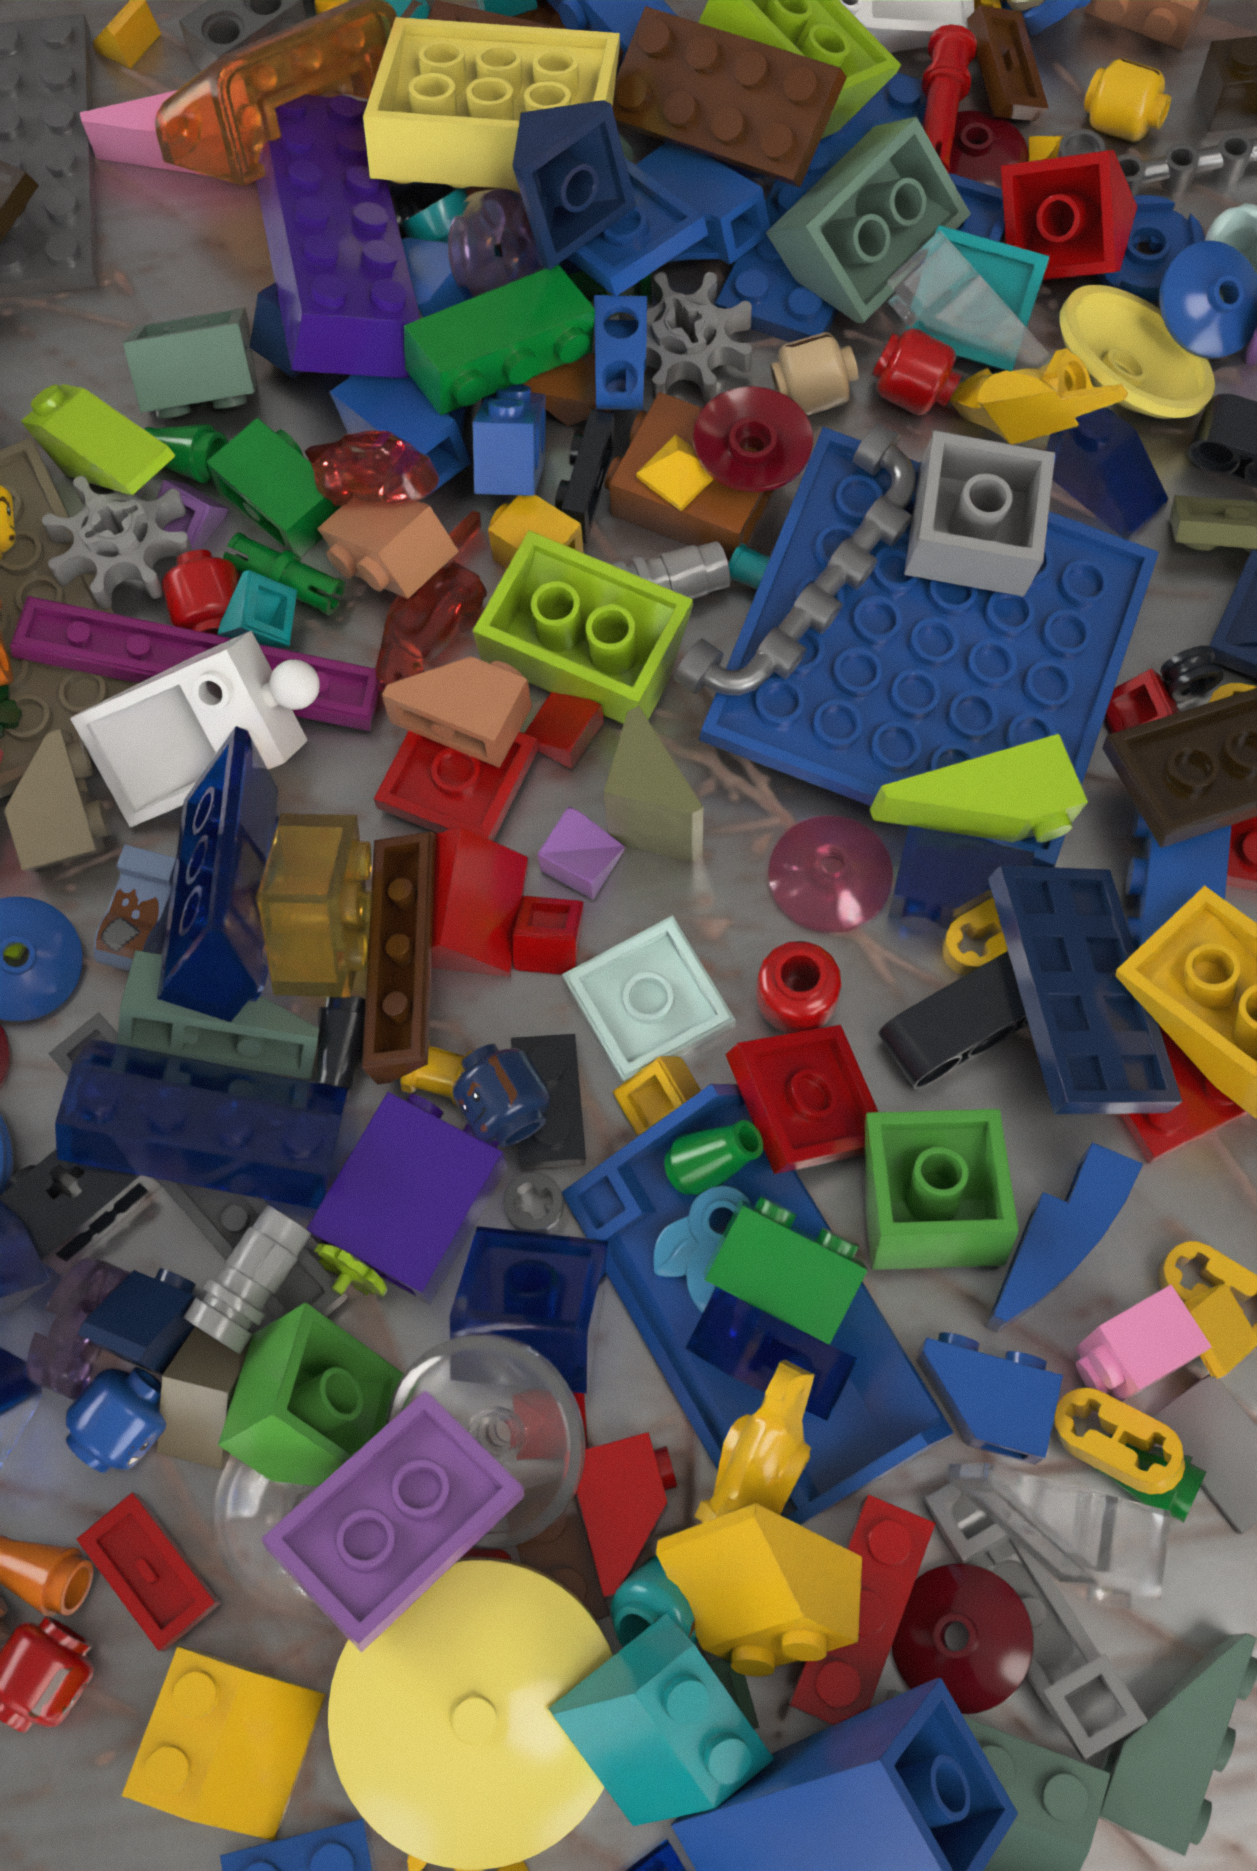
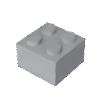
[904,430,1055,597]

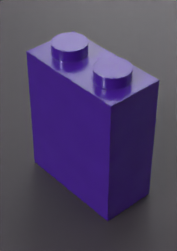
[306,1092,508,1305]

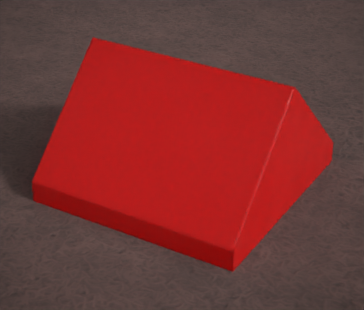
[1001,149,1137,280]
[431,826,529,977]

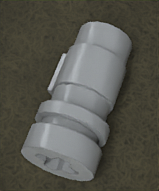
[608,541,730,599]
[182,1205,311,1355]

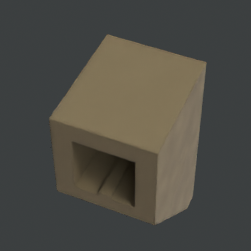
[4,729,111,871]

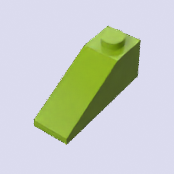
[21,384,175,496]
[869,734,1088,842]

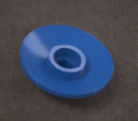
[1159,240,1257,359]
[0,896,83,1022]

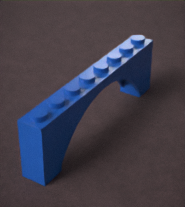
[330,142,770,497]

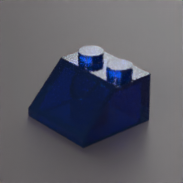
[449,1226,608,1394]

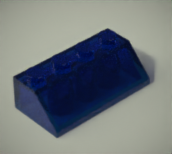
[157,726,282,1022]
[55,1039,348,1209]

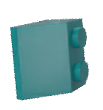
[548,1613,774,1826]

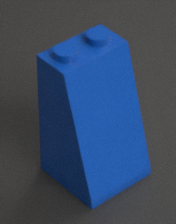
[671,1677,1018,1871]

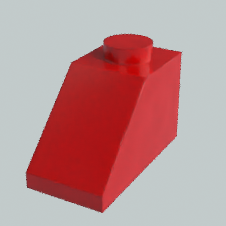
[568,1432,678,1600]

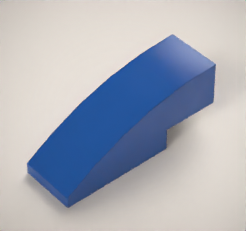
[985,1142,1143,1333]

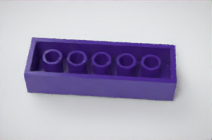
[249,89,420,378]

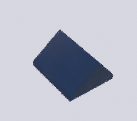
[512,100,637,270]

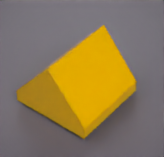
[92,0,161,69]

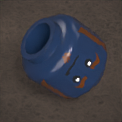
[453,1044,551,1147]

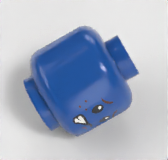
[66,1367,166,1473]

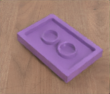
[261,1390,524,1653]

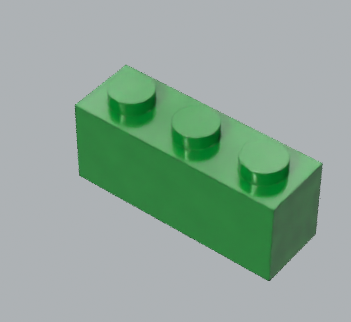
[404,264,595,416]

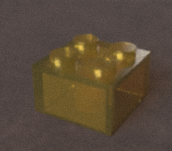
[257,813,373,997]

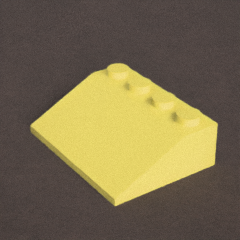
[363,17,620,192]

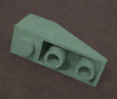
[1099,1633,1257,1856]

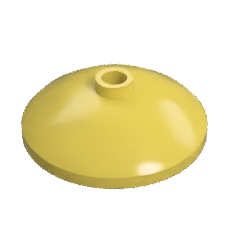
[1059,285,1215,419]

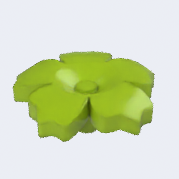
[314,1244,387,1298]

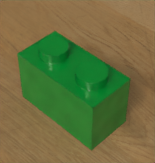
[206,418,343,557]
[704,1196,868,1345]

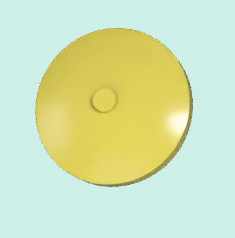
[328,1557,614,1870]

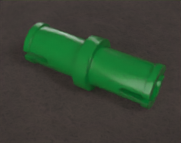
[223,532,345,616]

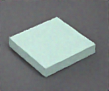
[562,915,736,1084]

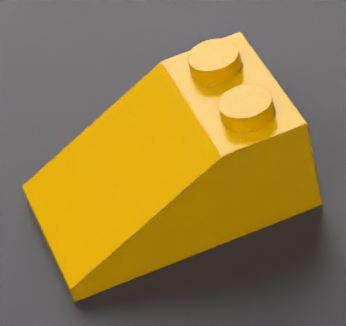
[1116,885,1257,1119]

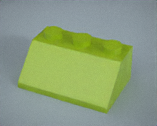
[698,0,901,139]
[473,530,693,724]

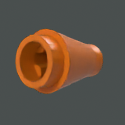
[0,1535,93,1617]

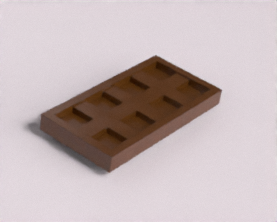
[612,6,847,188]

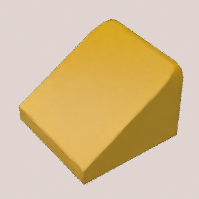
[612,1056,701,1136]
[1183,1284,1257,1379]

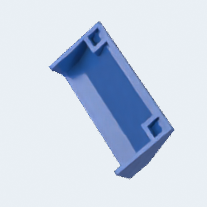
[561,1084,954,1526]

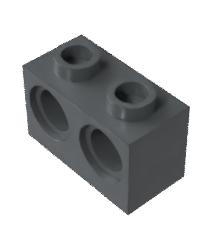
[179,0,311,87]

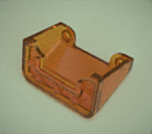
[155,0,397,186]

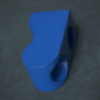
[594,295,647,410]

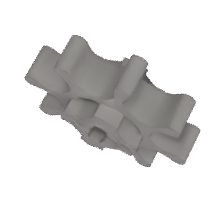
[619,272,752,402]
[42,476,193,609]

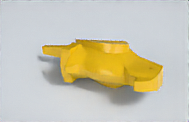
[950,348,1128,445]
[694,1360,815,1523]

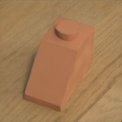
[382,656,532,768]

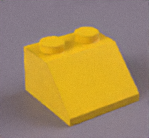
[656,1503,862,1677]
[121,1646,327,1841]

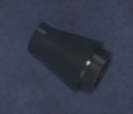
[315,993,366,1091]

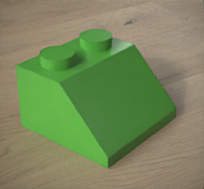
[865,1109,1019,1270]
[218,1302,406,1486]

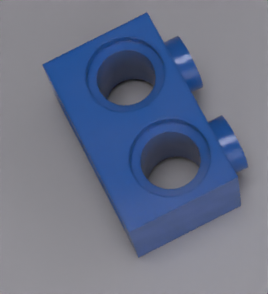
[473,384,546,496]

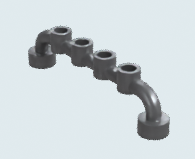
[1057,129,1257,196]
[674,421,916,696]

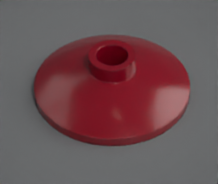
[949,110,1029,189]
[693,386,813,492]
[892,1564,1034,1714]

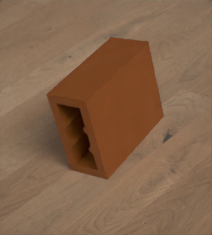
[604,392,777,561]

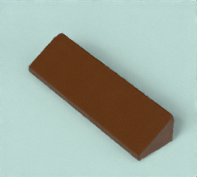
[362,831,436,1085]

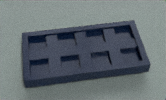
[988,865,1182,1114]

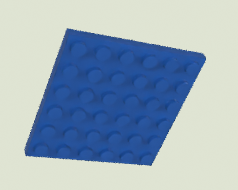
[698,426,1159,867]

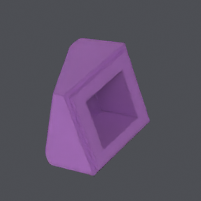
[537,806,625,900]

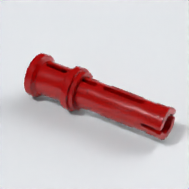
[921,24,977,174]

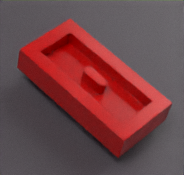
[76,1492,221,1652]

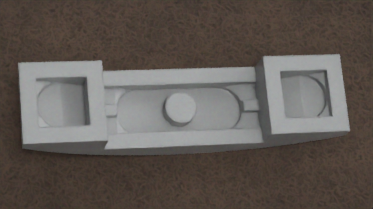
[925,1463,1148,1761]

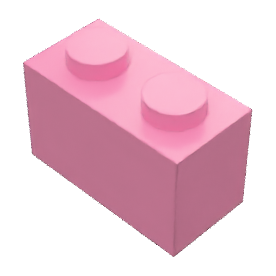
[1075,1284,1212,1402]

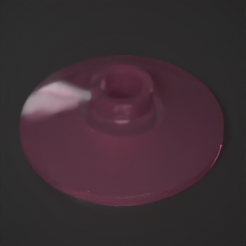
[768,816,893,934]

